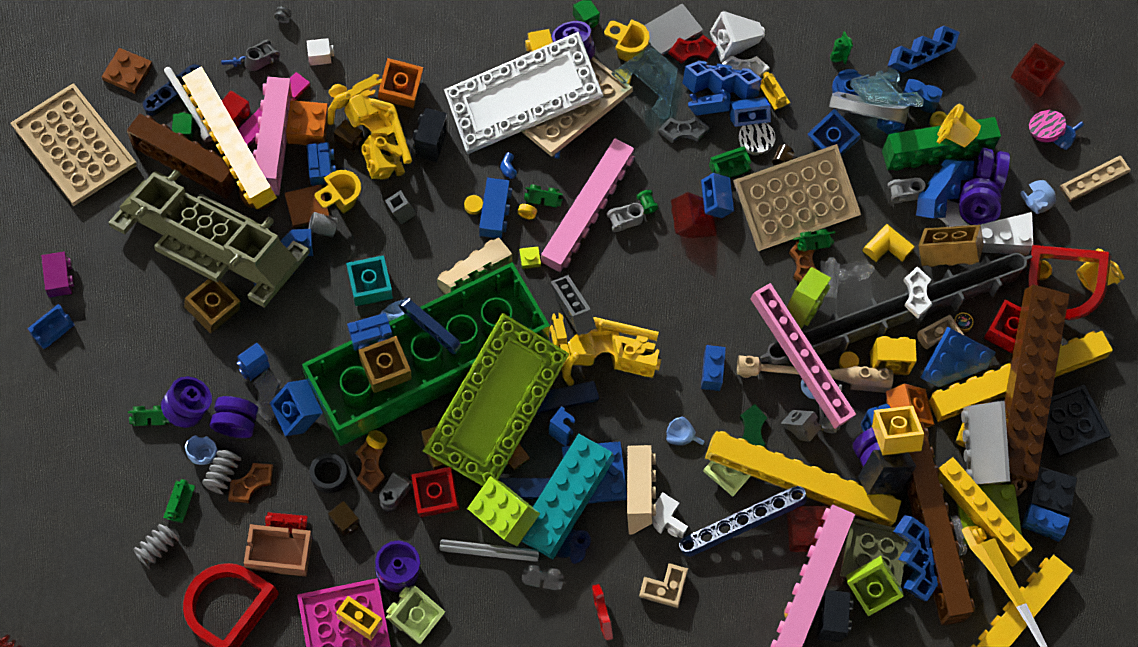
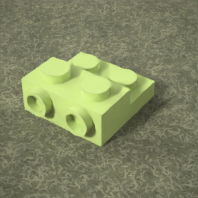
[703,461,751,496]
[386,586,445,644]

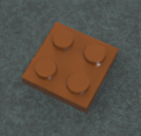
[102,48,153,94]

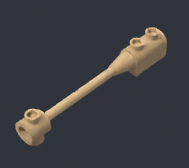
[737,355,893,393]

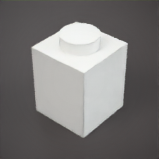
[307,38,334,66]

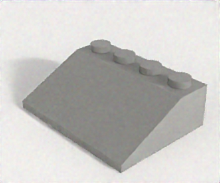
[961,401,1010,486]

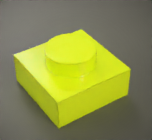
[519,247,541,269]

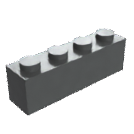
[551,275,596,335]

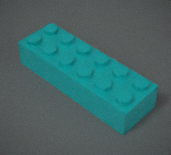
[521,433,615,559]

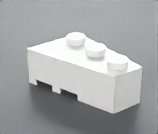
[981,212,1033,255]

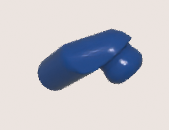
[500,152,517,179]

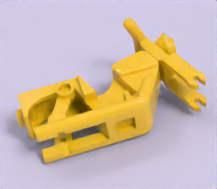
[327,74,412,179]
[549,313,661,386]

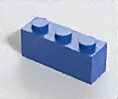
[479,178,512,239]

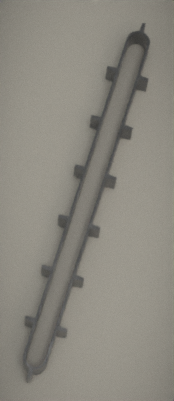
[760,253,1032,366]

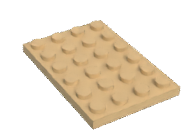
[521,57,633,157]
[11,83,137,206]
[733,144,861,251]

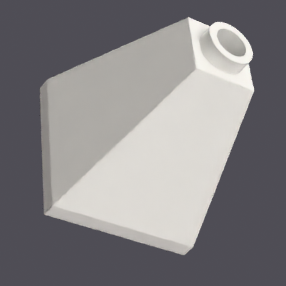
[710,11,765,62]

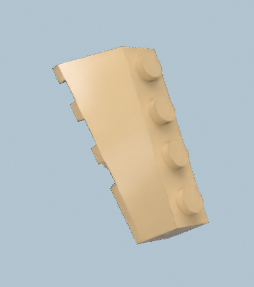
[437,237,512,295]
[627,445,656,534]

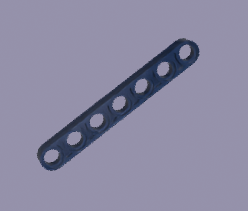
[679,486,807,557]

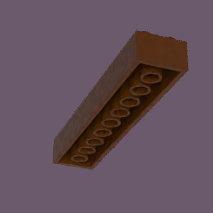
[1005,284,1069,483]
[905,422,975,626]

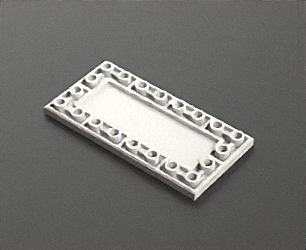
[444,32,604,154]

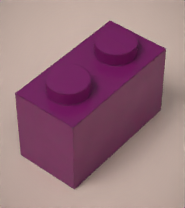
[41,251,75,298]

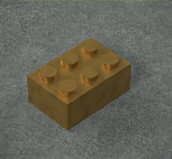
[919,225,984,267]

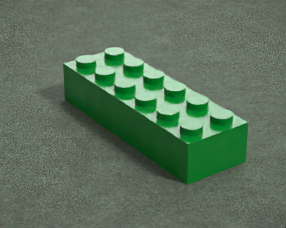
[882,117,1001,171]

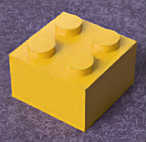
[870,336,916,375]
[872,406,924,455]

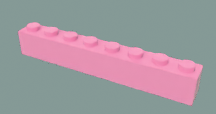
[541,139,635,272]
[750,283,856,429]
[770,505,855,647]

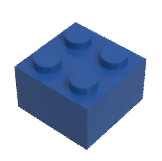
[808,108,860,156]
[270,379,323,436]

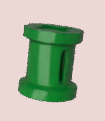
[637,190,659,214]

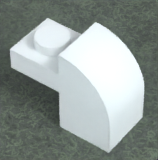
[652,492,688,538]

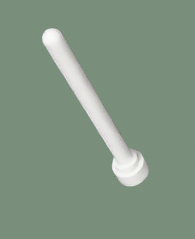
[164,67,213,143]

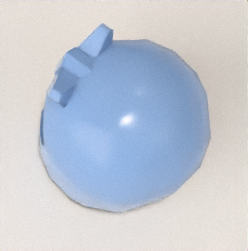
[1021,180,1056,214]

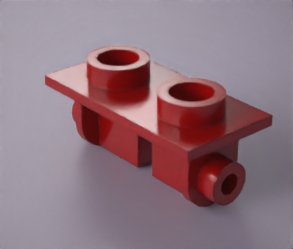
[265,512,308,534]

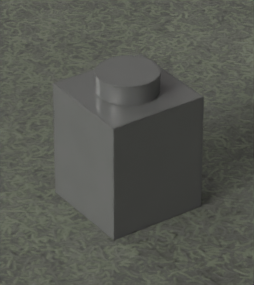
[385,190,417,224]

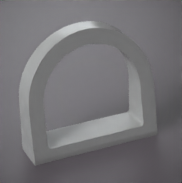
[829,92,910,124]

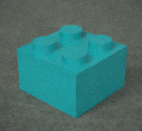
[346,255,393,306]

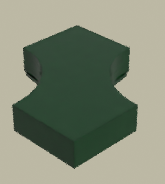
[740,404,768,447]

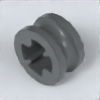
[274,7,292,23]

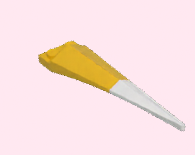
[962,526,1047,647]

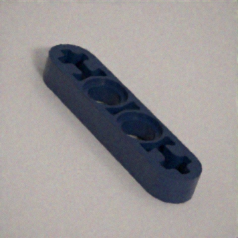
[143,64,201,116]
[399,298,462,354]

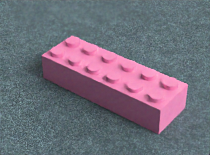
[253,77,293,195]

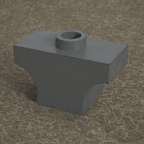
[781,410,822,442]

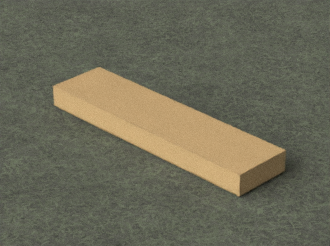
[1059,155,1131,203]

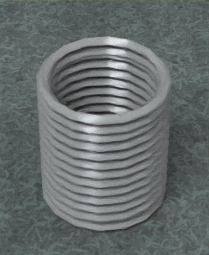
[308,212,338,237]

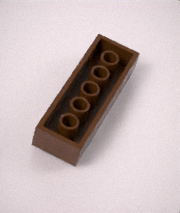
[127,113,238,199]

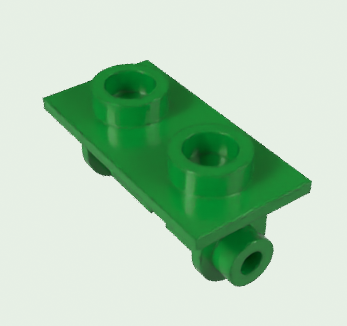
[830,31,853,64]
[524,184,563,208]
[793,229,835,252]
[128,405,170,426]
[163,479,195,523]

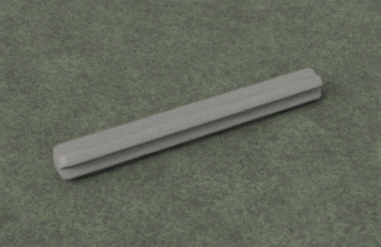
[440,539,539,562]

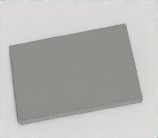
[644,3,703,58]

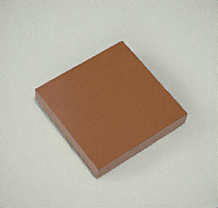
[285,185,330,228]

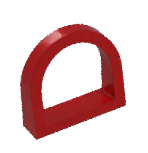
[1029,245,1111,320]
[183,563,279,647]

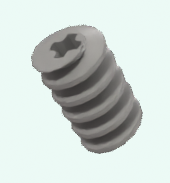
[202,450,241,494]
[133,524,179,569]

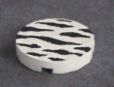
[739,123,775,155]

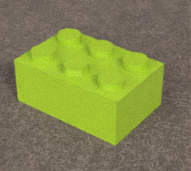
[787,267,831,329]
[467,476,540,546]

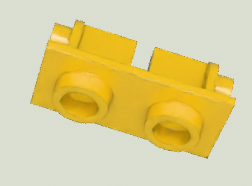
[760,72,790,111]

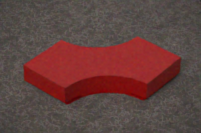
[668,35,718,63]
[592,584,613,640]

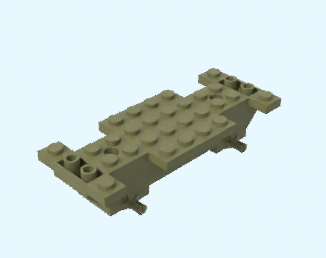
[109,170,310,307]

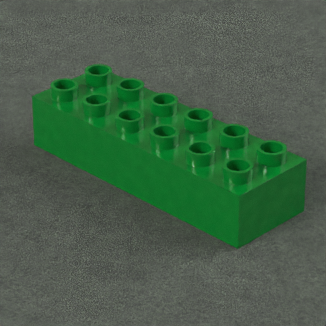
[302,262,550,447]

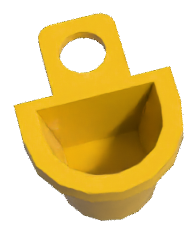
[604,19,650,62]
[937,104,981,147]
[315,170,361,214]
[1076,248,1124,293]

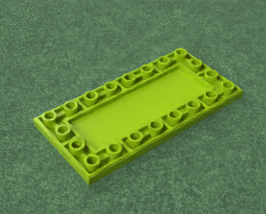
[423,313,569,486]

